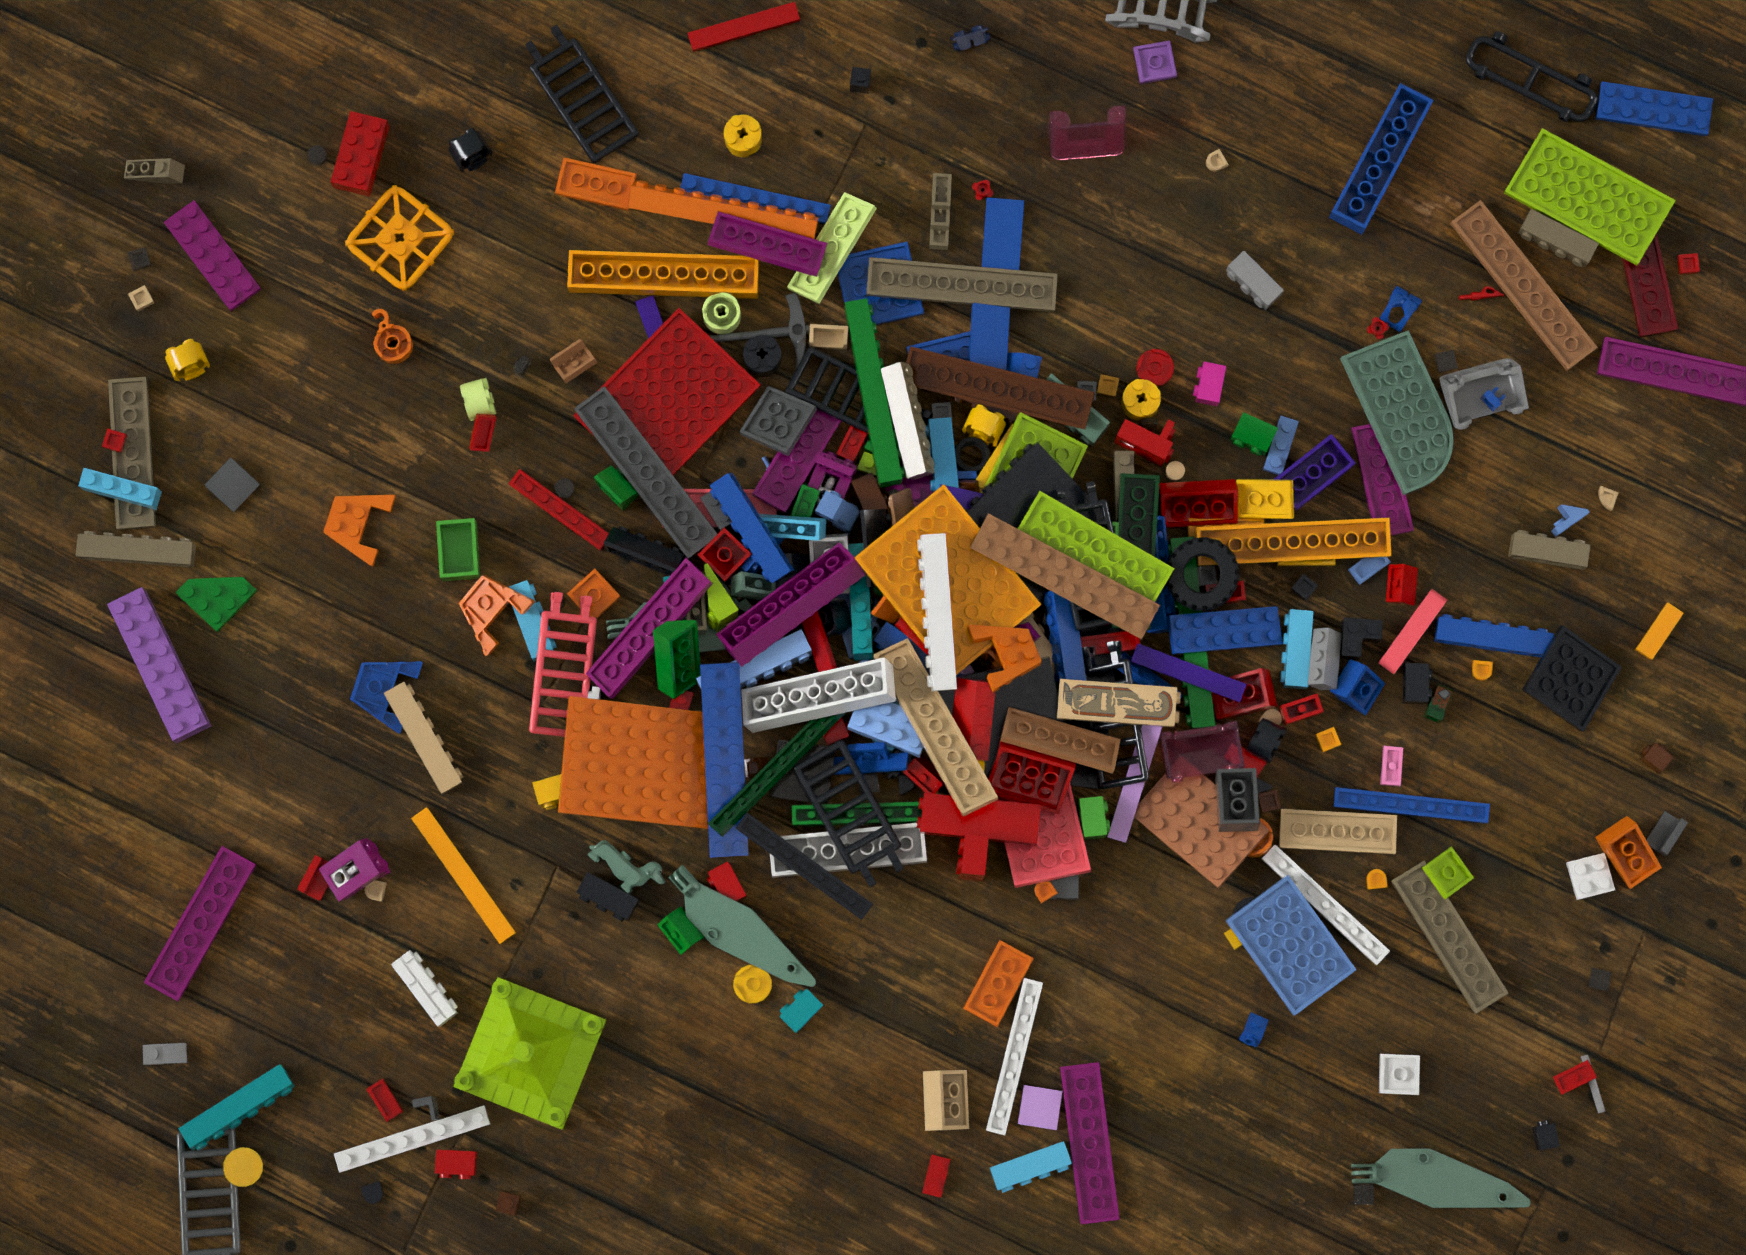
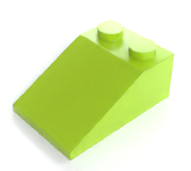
[703,563,739,633]

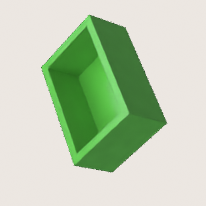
[436,518,481,582]

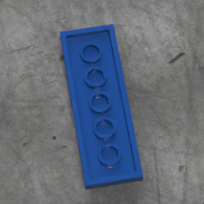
[1595,81,1713,136]
[1167,606,1283,655]

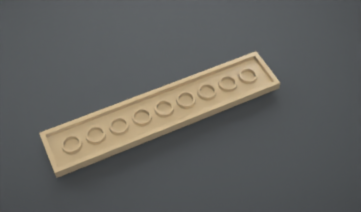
[873,638,998,816]

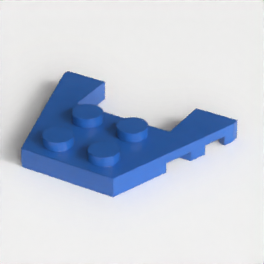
[350,661,423,734]

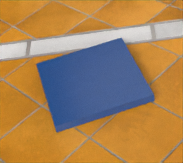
[838,241,924,325]

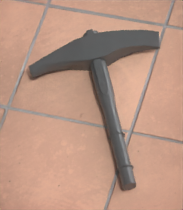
[709,293,810,369]

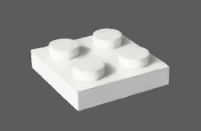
[1566,853,1615,900]
[1379,1054,1420,1095]

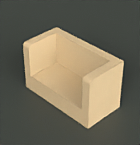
[809,324,848,350]

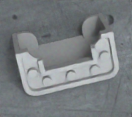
[1439,358,1529,429]

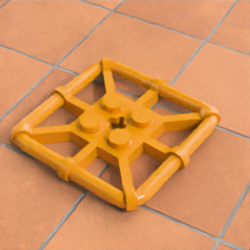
[345,185,454,291]

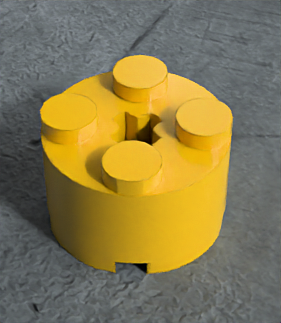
[724,115,762,157]
[165,339,210,381]
[1121,379,1161,421]
[962,404,1006,447]

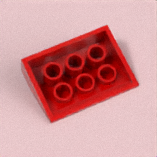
[988,739,1076,814]

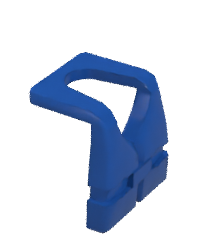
[1379,286,1422,332]

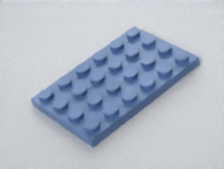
[1225,875,1356,1016]

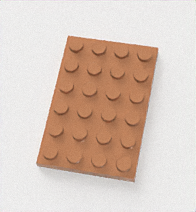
[1134,756,1269,889]

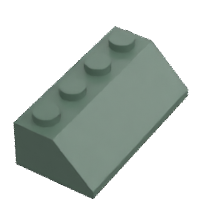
[1046,373,1110,447]

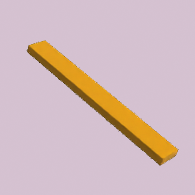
[411,807,516,944]

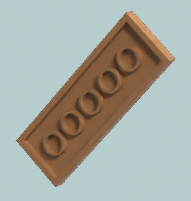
[1000,707,1120,774]

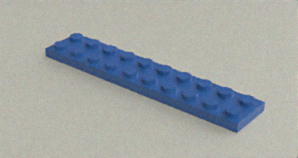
[700,662,749,858]

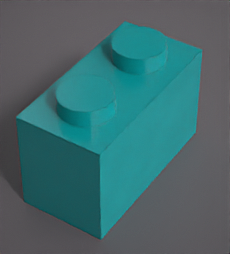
[779,988,823,1033]

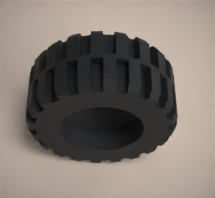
[1166,537,1240,611]

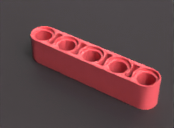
[1378,589,1447,674]

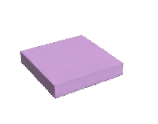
[1018,1085,1063,1130]

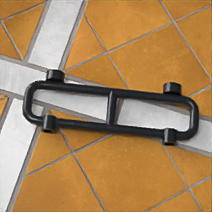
[1466,31,1597,123]

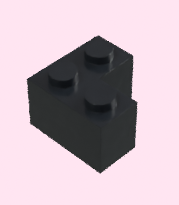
[1340,617,1383,660]

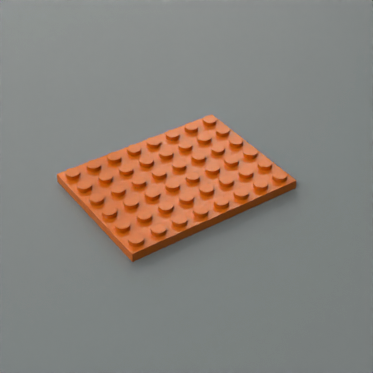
[558,696,708,829]

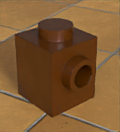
[1640,743,1674,774]

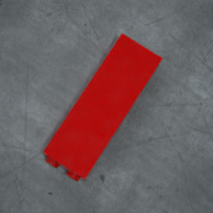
[917,793,1041,846]

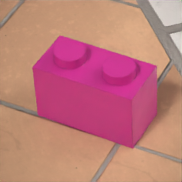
[1193,362,1226,406]

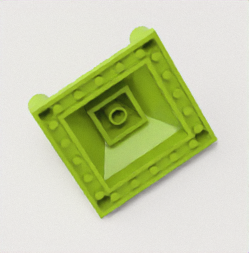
[453,977,606,1130]

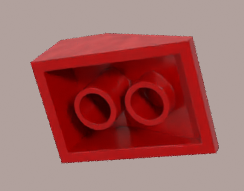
[1211,668,1278,720]

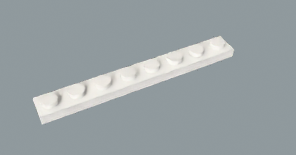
[1262,845,1390,965]
[986,978,1043,1135]
[334,1105,490,1173]

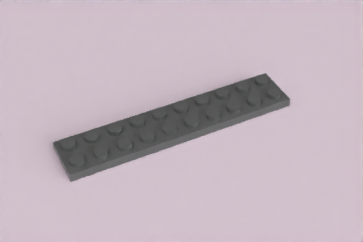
[574,386,717,559]

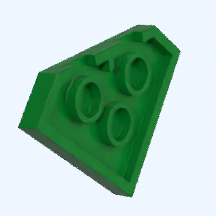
[175,577,257,632]

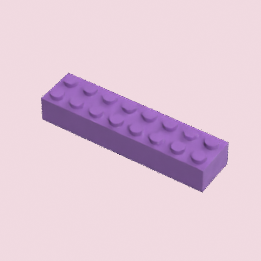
[107,587,211,743]

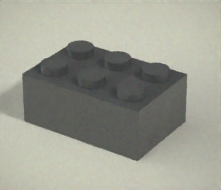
[1215,768,1260,832]

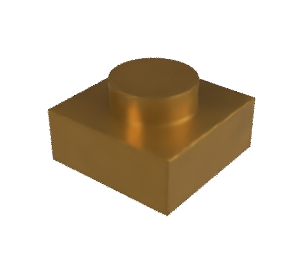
[1097,374,1119,398]

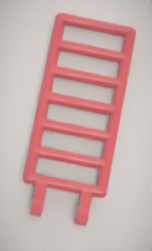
[529,592,597,737]

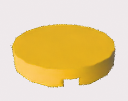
[733,965,772,1003]
[223,1147,263,1187]

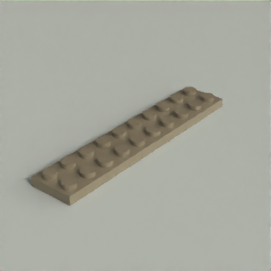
[866,257,1057,312]

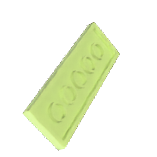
[787,192,877,304]

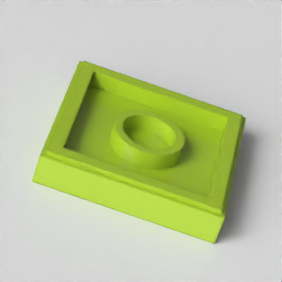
[1422,846,1474,900]

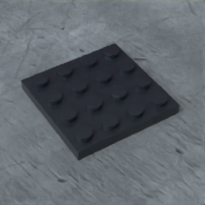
[1522,625,1622,732]

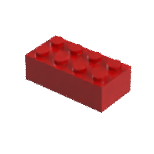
[330,111,390,197]
[956,834,989,882]

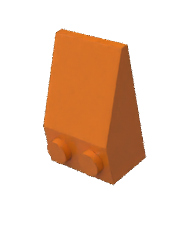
[1595,816,1662,889]

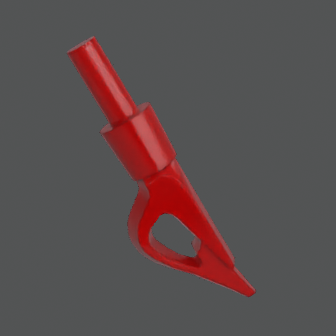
[1459,286,1504,301]

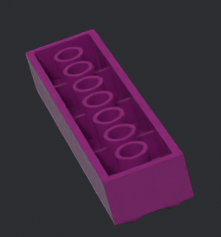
[716,542,866,667]

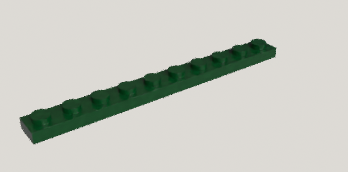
[708,712,846,837]

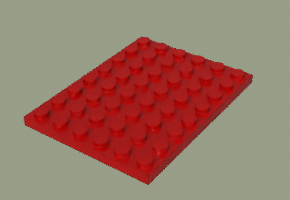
[573,308,761,476]

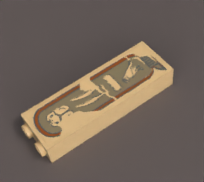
[1057,679,1181,727]

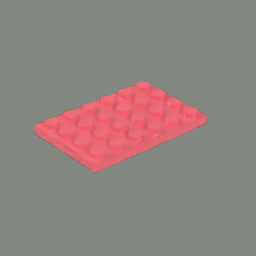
[998,784,1091,888]

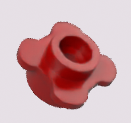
[972,180,993,201]
[1367,317,1389,340]

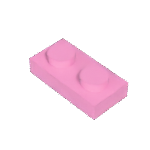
[1380,746,1403,787]

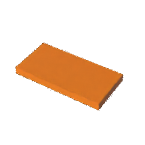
[555,158,637,211]
[963,940,1034,1027]

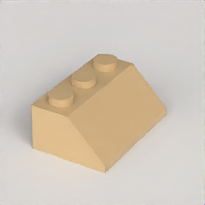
[923,1070,969,1131]

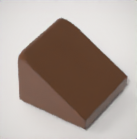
[744,757,768,779]

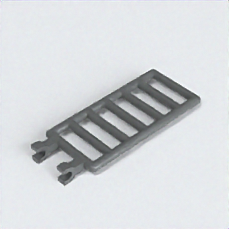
[177,1128,241,1255]

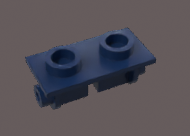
[950,25,990,51]

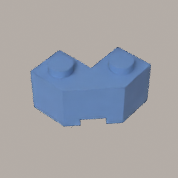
[815,490,860,535]

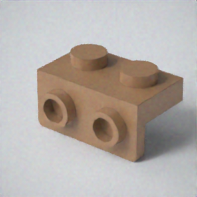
[550,339,597,383]

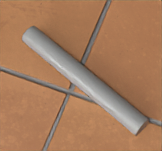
[1581,1055,1605,1113]

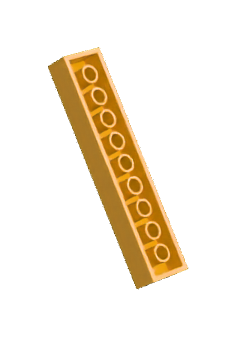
[567,250,759,299]
[1195,518,1391,566]

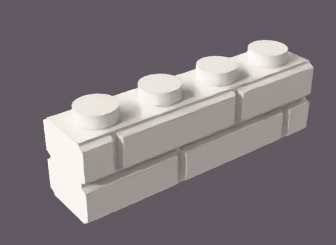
[391,950,458,1027]

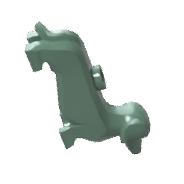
[587,840,666,894]

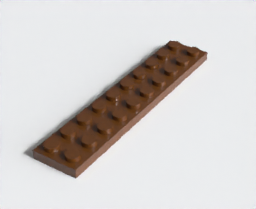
[906,346,1095,430]

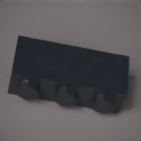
[576,872,640,922]

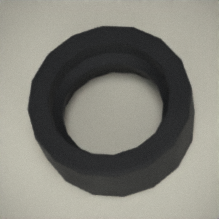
[955,437,990,474]

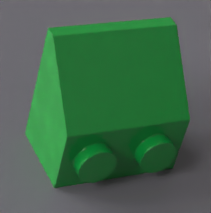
[1230,412,1278,456]
[594,465,639,511]

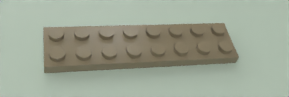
[108,377,156,530]
[1391,860,1508,1014]

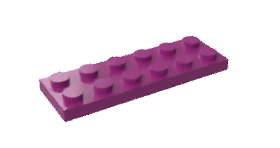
[164,200,261,311]
[708,211,827,277]
[752,409,842,514]
[1351,424,1414,536]

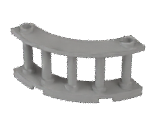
[1105,0,1217,43]

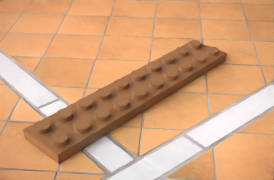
[1450,200,1598,371]
[970,513,1160,639]

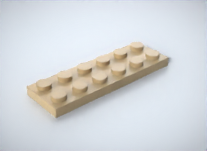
[1279,809,1397,854]

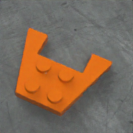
[323,495,396,567]
[459,575,535,656]
[967,625,1042,692]

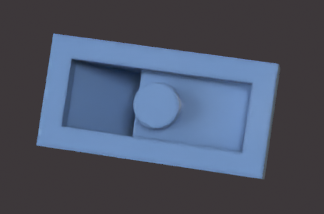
[1551,505,1590,537]

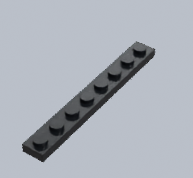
[736,813,873,920]

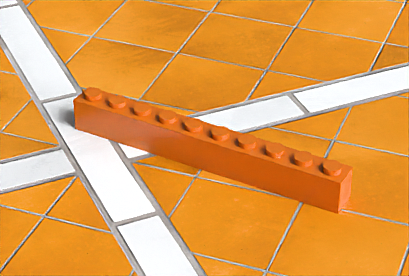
[628,180,819,239]

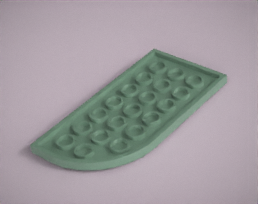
[1340,330,1453,496]

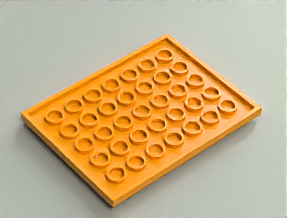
[854,484,1042,675]

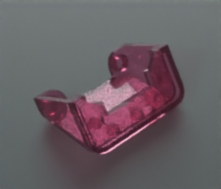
[1047,105,1126,160]
[1158,721,1245,783]

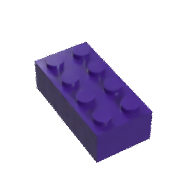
[1274,434,1356,513]

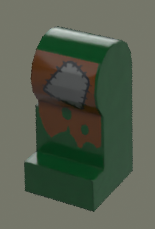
[1423,684,1452,723]

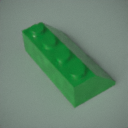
[653,620,701,699]

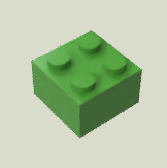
[1077,796,1110,840]

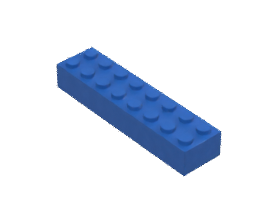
[1329,83,1433,235]

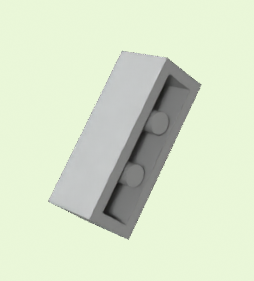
[1226,251,1284,310]
[1308,628,1342,690]

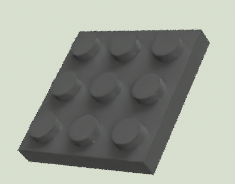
[740,386,817,456]

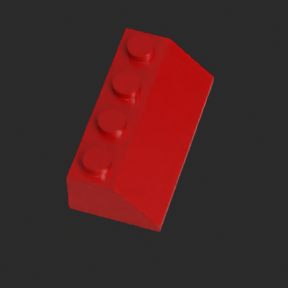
[1159,479,1238,527]
[952,677,995,761]

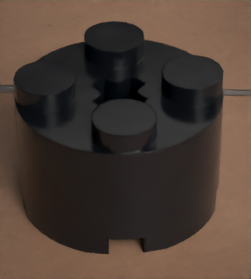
[448,128,493,172]
[743,335,782,377]
[818,597,852,637]
[1246,717,1287,764]

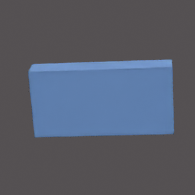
[1348,557,1391,585]

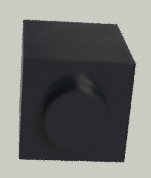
[850,67,871,94]
[1532,1120,1560,1150]

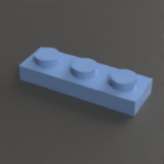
[1263,416,1299,475]

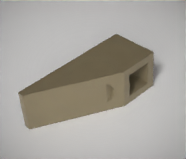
[124,158,185,184]

